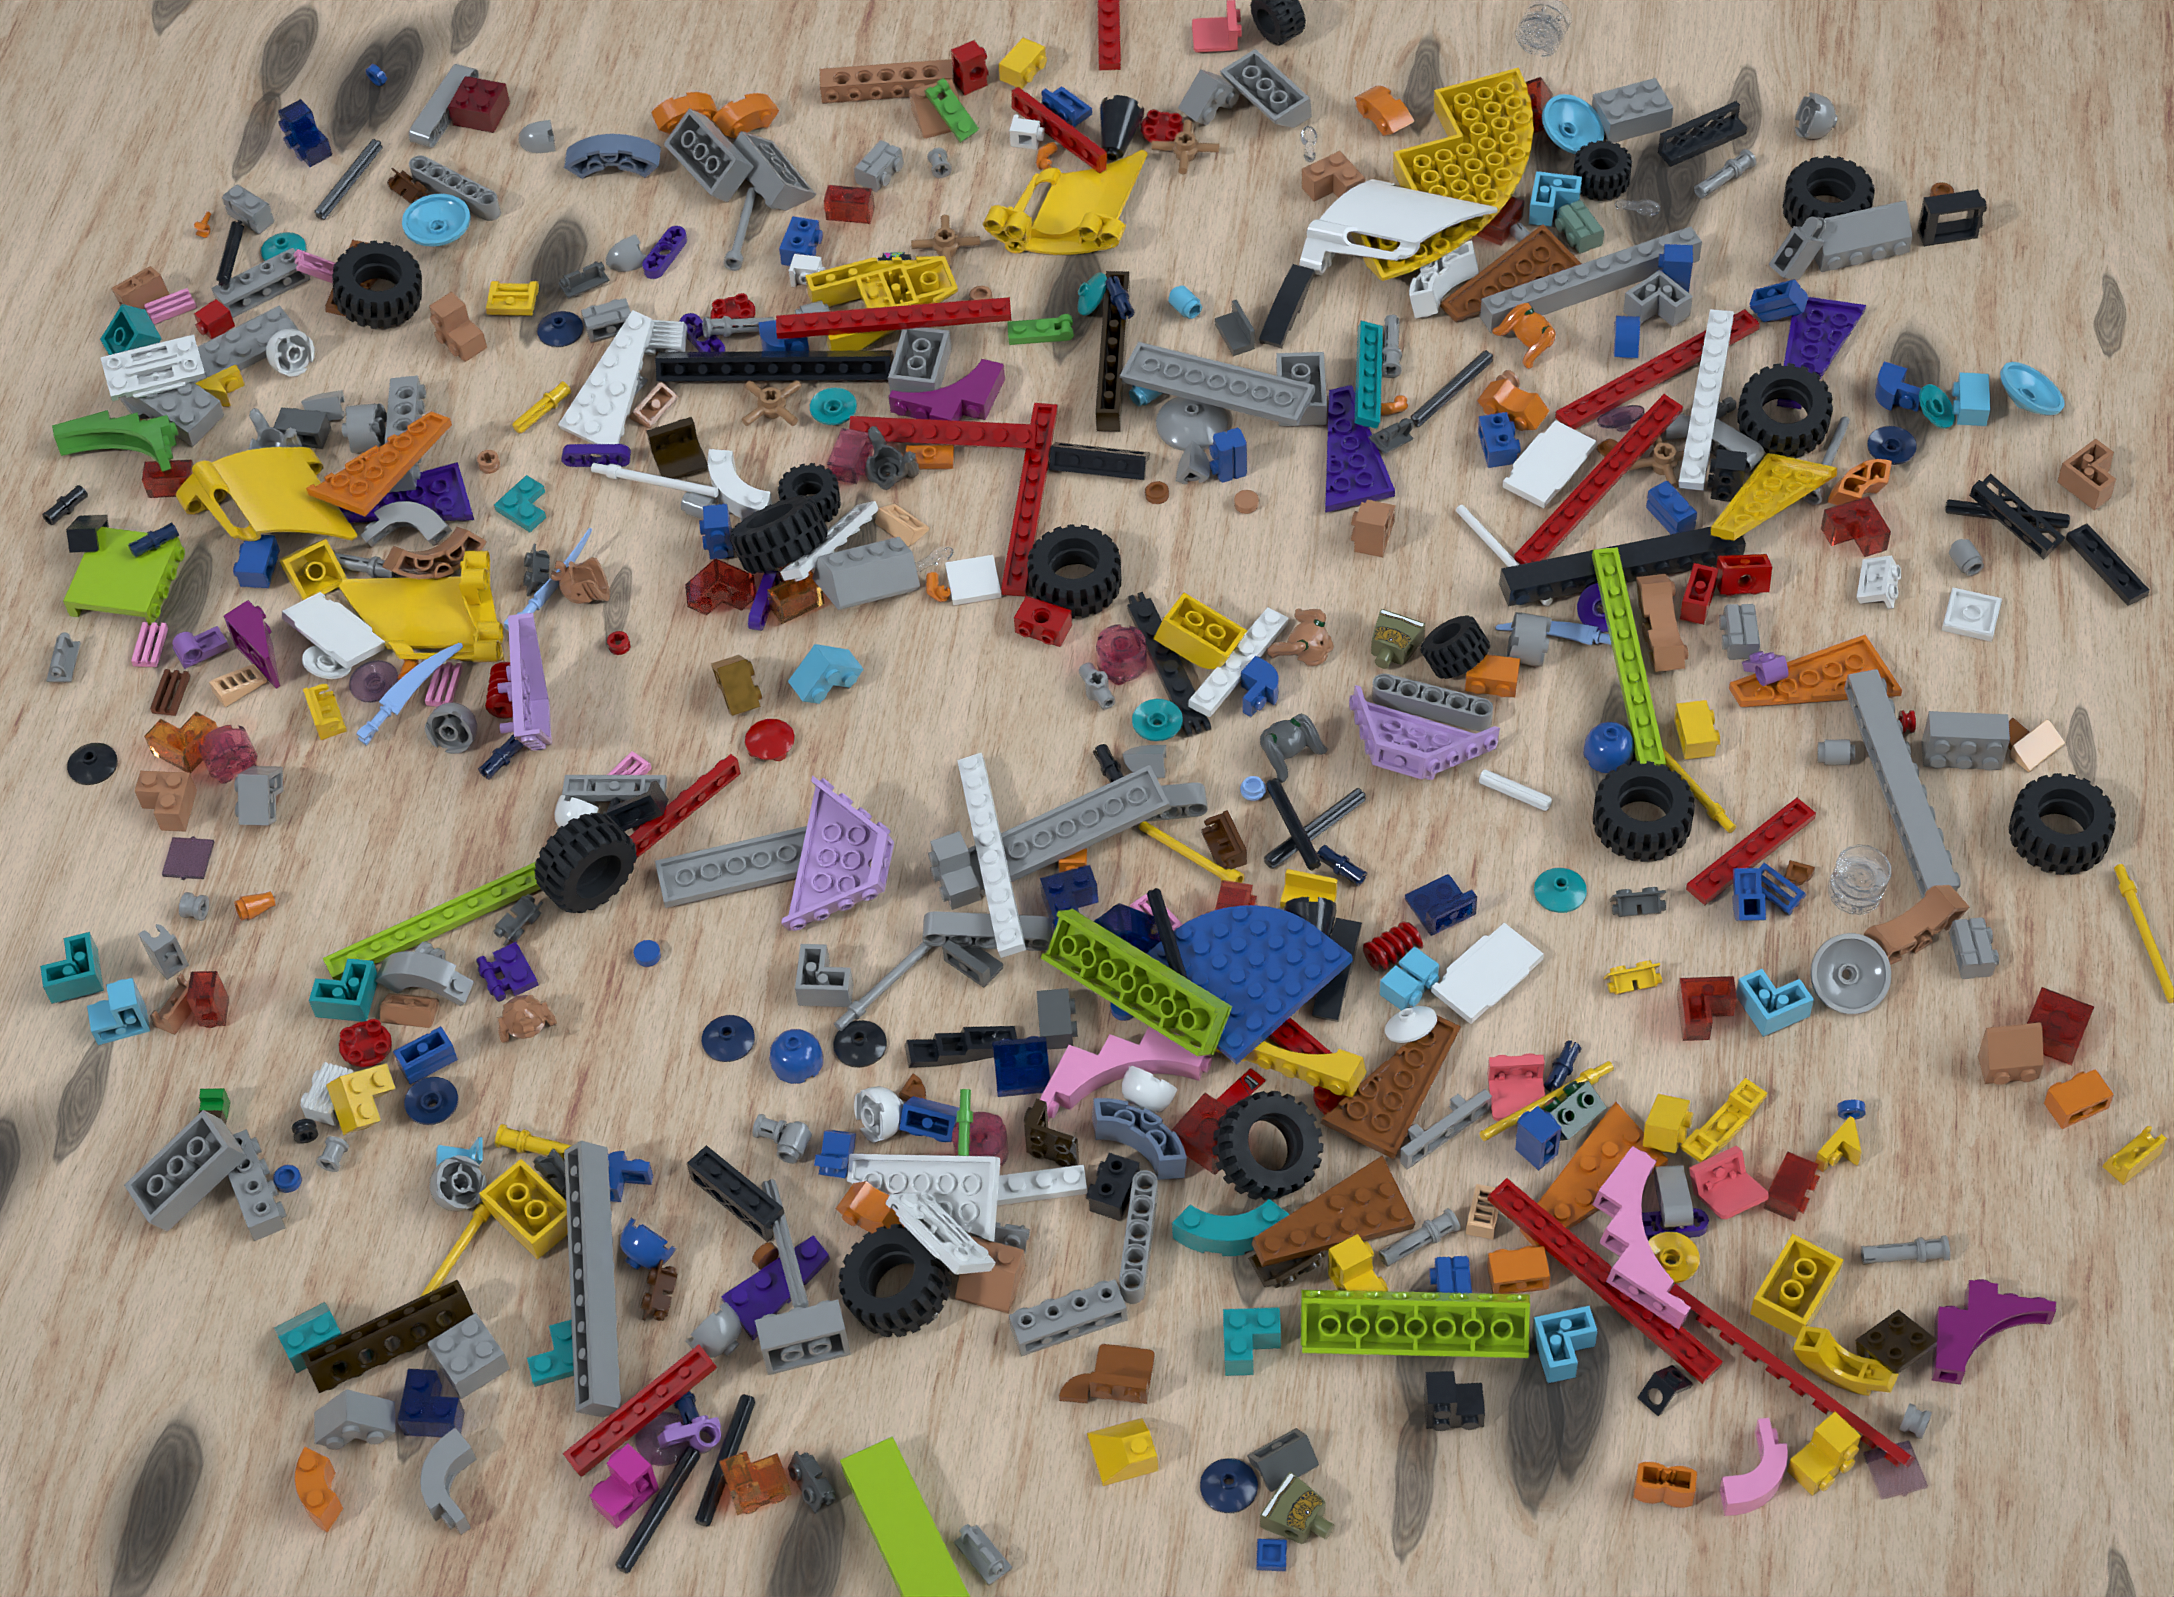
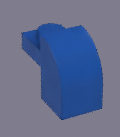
[1613,316,1640,358]
[758,320,810,351]
[1875,361,1921,412]
[1241,656,1279,717]
[1732,868,1766,921]
[814,1129,856,1178]
[608,1151,653,1202]

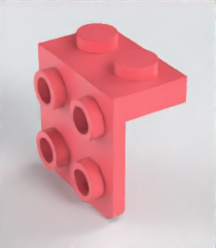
[1192,0,1242,52]
[1487,1053,1545,1121]
[1689,1146,1769,1219]

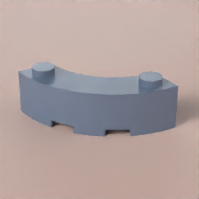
[564,134,661,179]
[1092,1098,1187,1180]

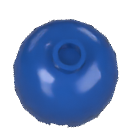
[1583,722,1635,773]
[769,1029,824,1084]
[620,1217,676,1270]

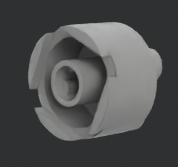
[342,403,387,453]
[1507,612,1551,667]

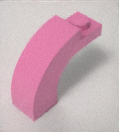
[1719,1418,1788,1516]

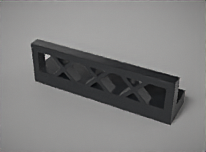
[1658,101,1747,167]
[1049,442,1150,480]
[1969,473,2065,560]
[687,1145,784,1242]

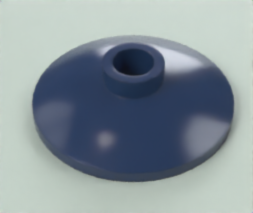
[537,311,584,347]
[1867,426,1917,465]
[701,1015,755,1062]
[404,1077,459,1125]
[1200,1458,1258,1514]

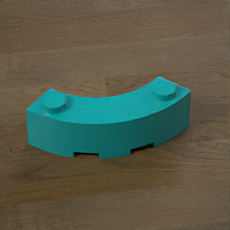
[1172,1199,1290,1256]

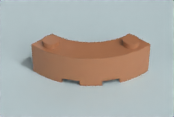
[382,527,487,579]
[1636,574,1688,672]
[1864,885,1970,965]

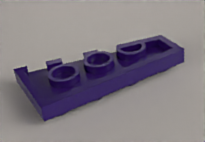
[721,1235,830,1341]

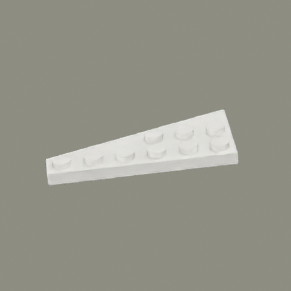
[558,310,654,444]
[847,1154,1001,1242]

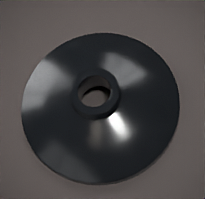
[67,743,118,785]
[833,1020,887,1068]

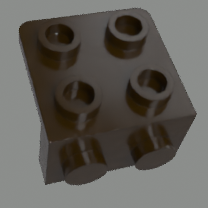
[646,417,708,479]
[1024,1098,1079,1167]
[1248,1251,1324,1289]
[1855,1309,1937,1374]

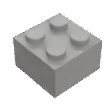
[427,1313,510,1399]

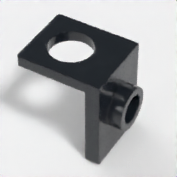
[1637,1365,1693,1416]

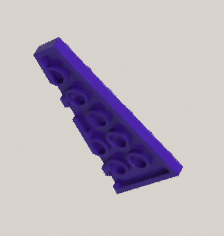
[1777,297,1866,409]
[1325,385,1395,513]
[338,462,474,523]

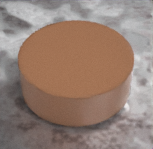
[969,286,993,300]
[1234,490,1258,514]

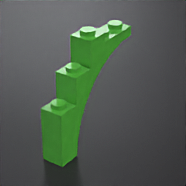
[52,410,179,471]

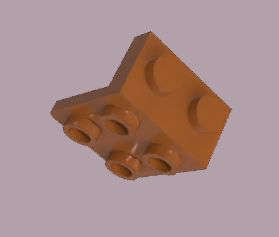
[1089,1344,1155,1404]

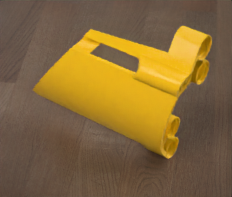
[983,150,1148,255]
[176,447,358,541]
[339,550,504,663]

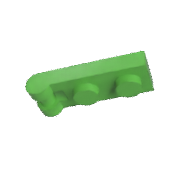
[924,78,979,143]
[1007,314,1074,345]

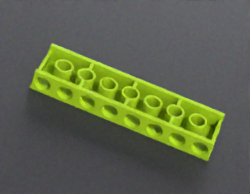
[1041,909,1232,1056]
[1301,1290,1530,1358]
[840,1436,970,1597]

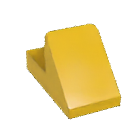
[195,364,245,407]
[1814,1116,1861,1172]

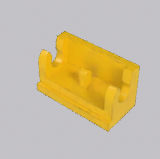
[303,684,347,740]
[2102,1126,2167,1185]

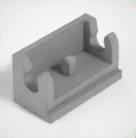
[138,924,189,980]

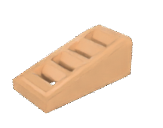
[209,664,268,707]
[1466,1184,1499,1240]

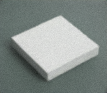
[945,555,1002,606]
[1941,587,2002,642]

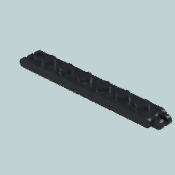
[1127,592,1211,737]

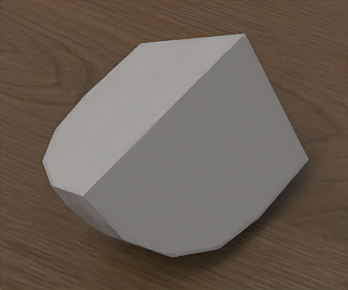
[519,120,555,153]
[606,234,646,272]
[301,390,345,421]
[1176,441,1210,484]
[1123,745,1166,778]

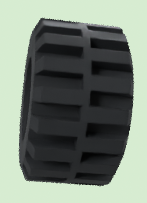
[1250,0,1306,46]
[1573,140,1632,201]
[778,463,841,522]
[1420,615,1490,679]

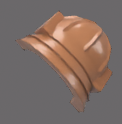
[551,557,610,604]
[497,995,557,1043]

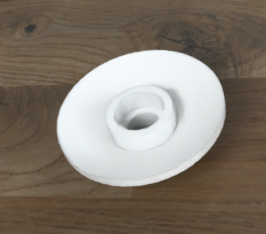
[302,646,352,679]
[1385,1006,1437,1043]

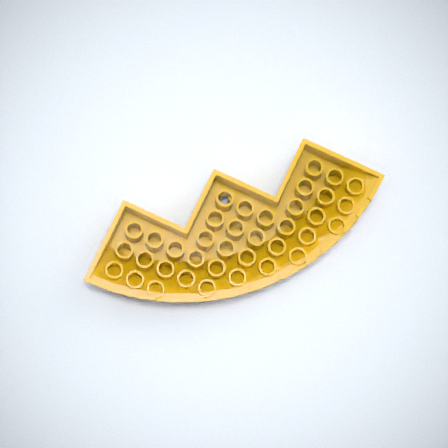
[1351,67,1534,281]

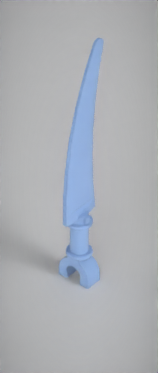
[504,528,592,630]
[1496,621,1611,646]
[356,643,463,746]

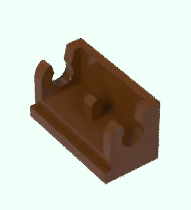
[1201,810,1247,870]

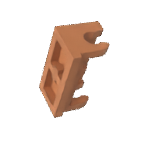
[111,266,170,309]
[150,973,204,1035]

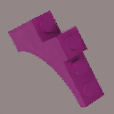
[889,359,1005,421]
[1932,1279,2056,1385]

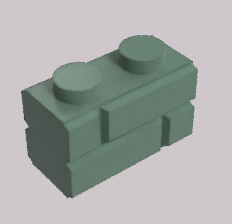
[1555,200,1604,254]

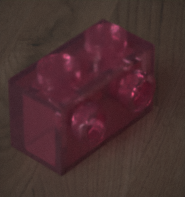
[827,428,873,484]

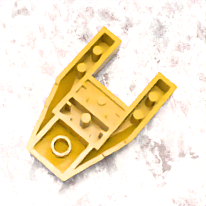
[805,256,958,351]

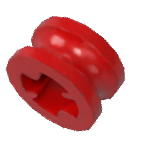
[607,631,631,655]
[1898,710,1916,733]

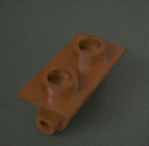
[387,168,428,204]
[640,1259,678,1321]

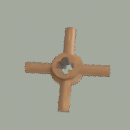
[1151,119,1220,174]
[911,215,980,269]
[742,380,802,426]
[1629,436,1685,489]

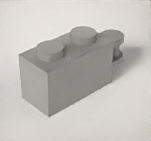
[1768,217,1827,280]

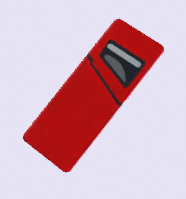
[1216,1068,1266,1110]

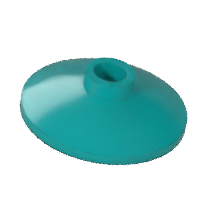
[261,232,307,261]
[1078,272,1107,316]
[1919,384,1955,429]
[810,388,857,425]
[1132,699,1183,741]
[1534,868,1587,913]

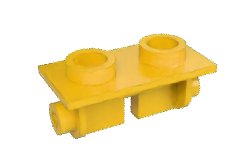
[1603,960,1662,995]

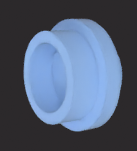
[1240,776,1266,801]

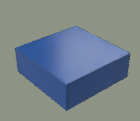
[1256,1539,1287,1571]

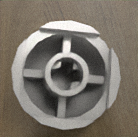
[1795,92,1837,140]
[425,702,477,754]
[430,1155,486,1212]
[686,1302,741,1358]

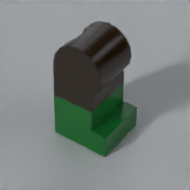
[198,1088,231,1125]

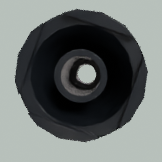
[1100,95,1144,161]
[1284,897,1337,938]

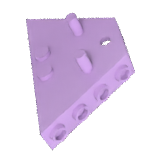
[498,613,552,751]
[1349,685,1500,780]
[781,775,894,931]

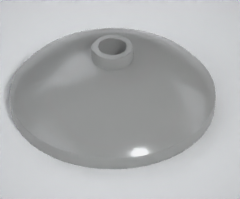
[1156,397,1228,451]
[1810,933,1891,1014]

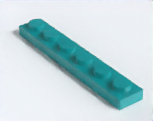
[1354,320,1383,429]

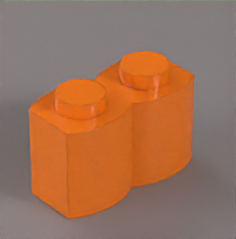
[1634,1462,1697,1508]

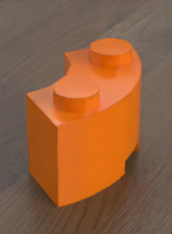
[1354,85,1414,136]
[651,92,718,134]
[712,93,780,139]
[1477,379,1550,431]
[1828,459,1892,509]
[836,1181,905,1233]
[295,1447,343,1532]

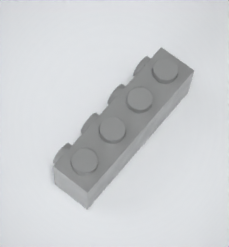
[211,248,310,318]
[228,1129,287,1241]
[1009,1279,1128,1356]

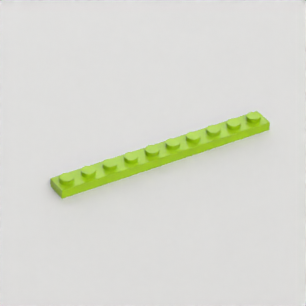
[1592,547,1666,766]
[323,862,541,980]

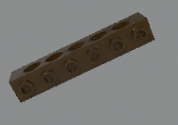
[301,1279,474,1394]

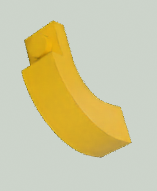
[1793,1326,1899,1396]

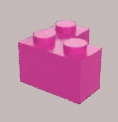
[589,1444,659,1529]

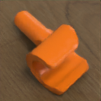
[194,212,211,238]

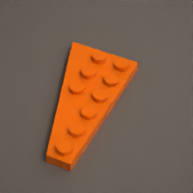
[306,411,452,516]
[1729,634,1902,707]
[1520,1101,1668,1247]

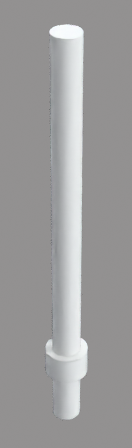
[591,463,719,497]
[1456,505,1553,606]

